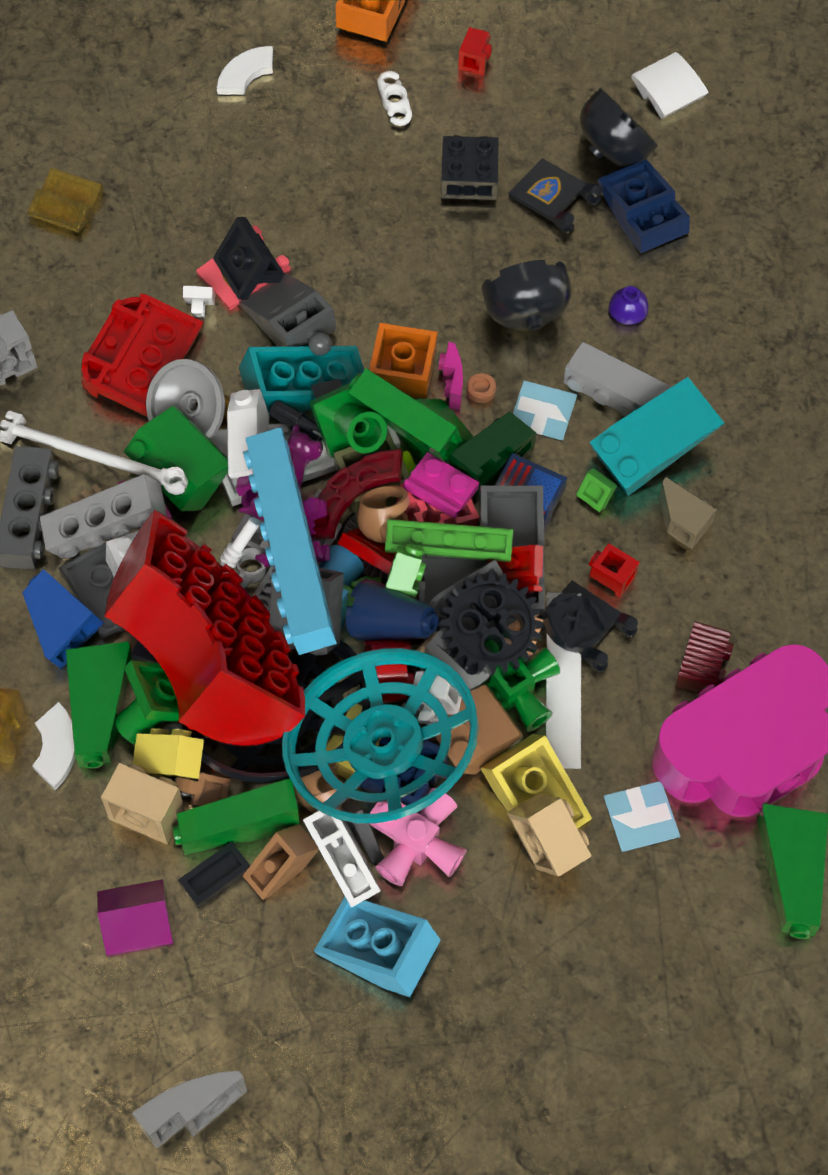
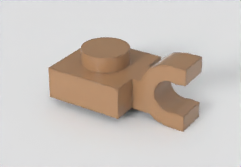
[170,772,231,806]

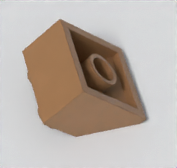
[426,685,523,775]

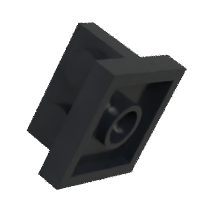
[213,217,285,300]

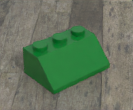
[123,406,228,511]

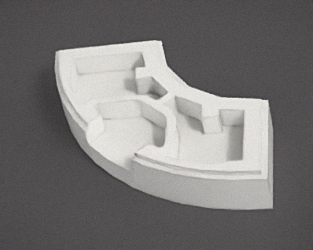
[217,46,273,95]
[32,702,75,791]

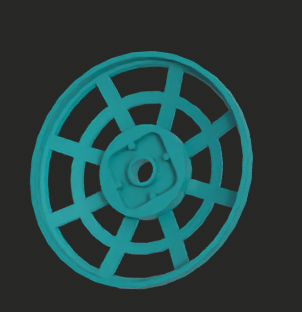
[282,648,479,823]

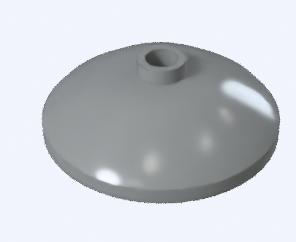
[146,359,225,440]

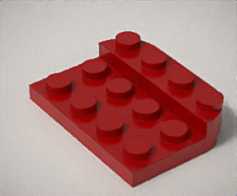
[81,293,204,417]

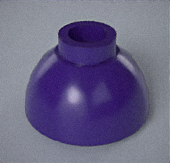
[609,286,649,324]

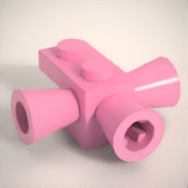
[369,788,467,886]

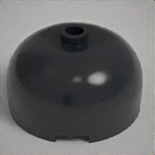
[580,88,658,167]
[482,260,571,330]

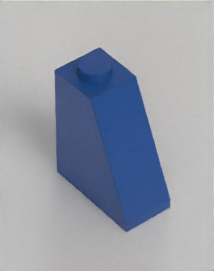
[22,569,104,670]

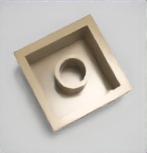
[101,763,185,844]
[507,793,592,877]

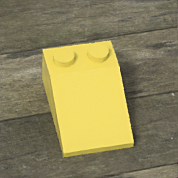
[480,734,592,829]

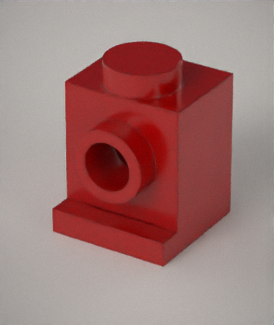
[458,27,493,76]
[589,543,640,598]

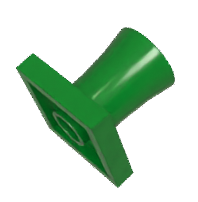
[309,383,387,458]
[115,660,179,744]

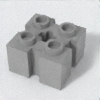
[0,310,37,386]

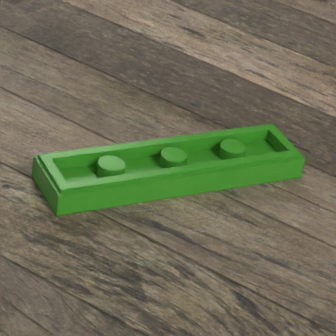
[385,519,513,562]

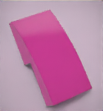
[438,342,463,410]

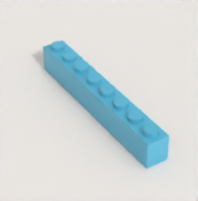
[243,427,337,655]

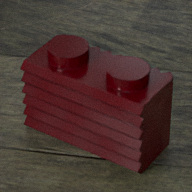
[675,621,734,693]

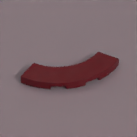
[312,449,403,539]

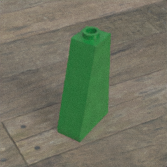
[348,368,463,464]
[66,641,132,769]
[172,779,300,855]
[757,804,828,939]

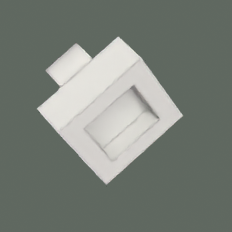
[183,286,215,318]

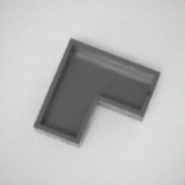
[418,486,545,614]

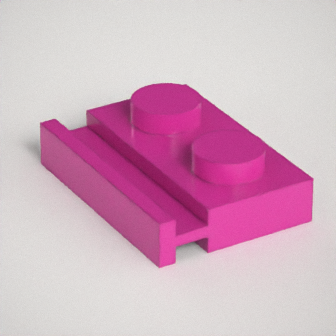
[403,452,480,519]

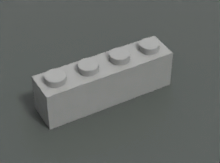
[563,342,672,417]

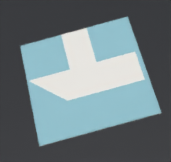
[513,381,577,441]
[603,781,681,852]

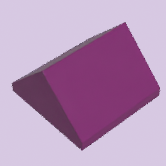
[97,879,173,957]

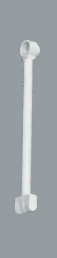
[0,411,188,495]

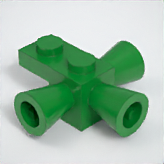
[484,640,560,732]

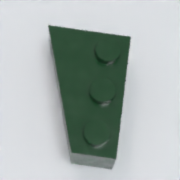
[450,411,536,505]

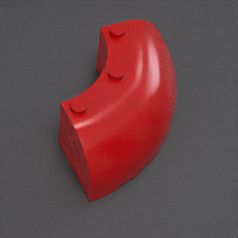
[104,510,305,746]

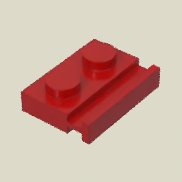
[338,528,395,574]
[487,545,543,593]

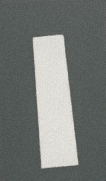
[546,592,581,769]

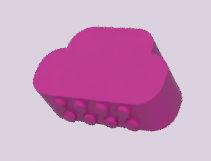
[652,645,828,817]

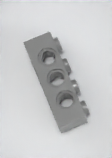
[40,474,167,558]

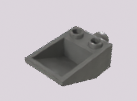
[239,273,337,356]

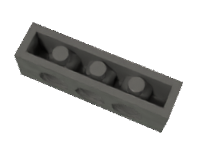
[0,446,59,570]

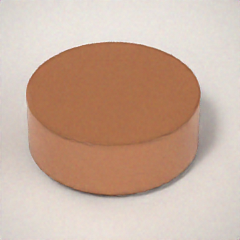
[467,373,496,403]

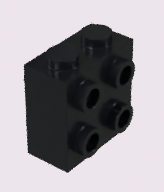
[441,135,499,200]

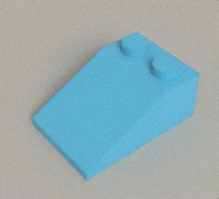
[314,897,441,997]

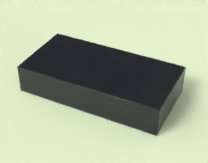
[178,841,250,909]

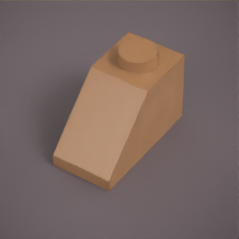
[243,824,319,900]

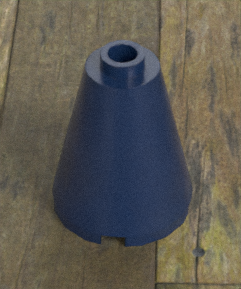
[346,579,438,642]

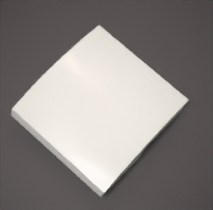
[631,52,709,119]

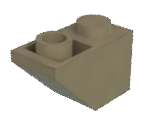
[659,478,716,549]

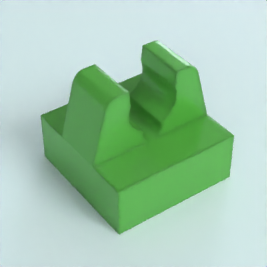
[576,468,617,512]

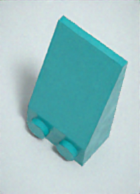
[239,346,364,416]
[589,377,725,496]

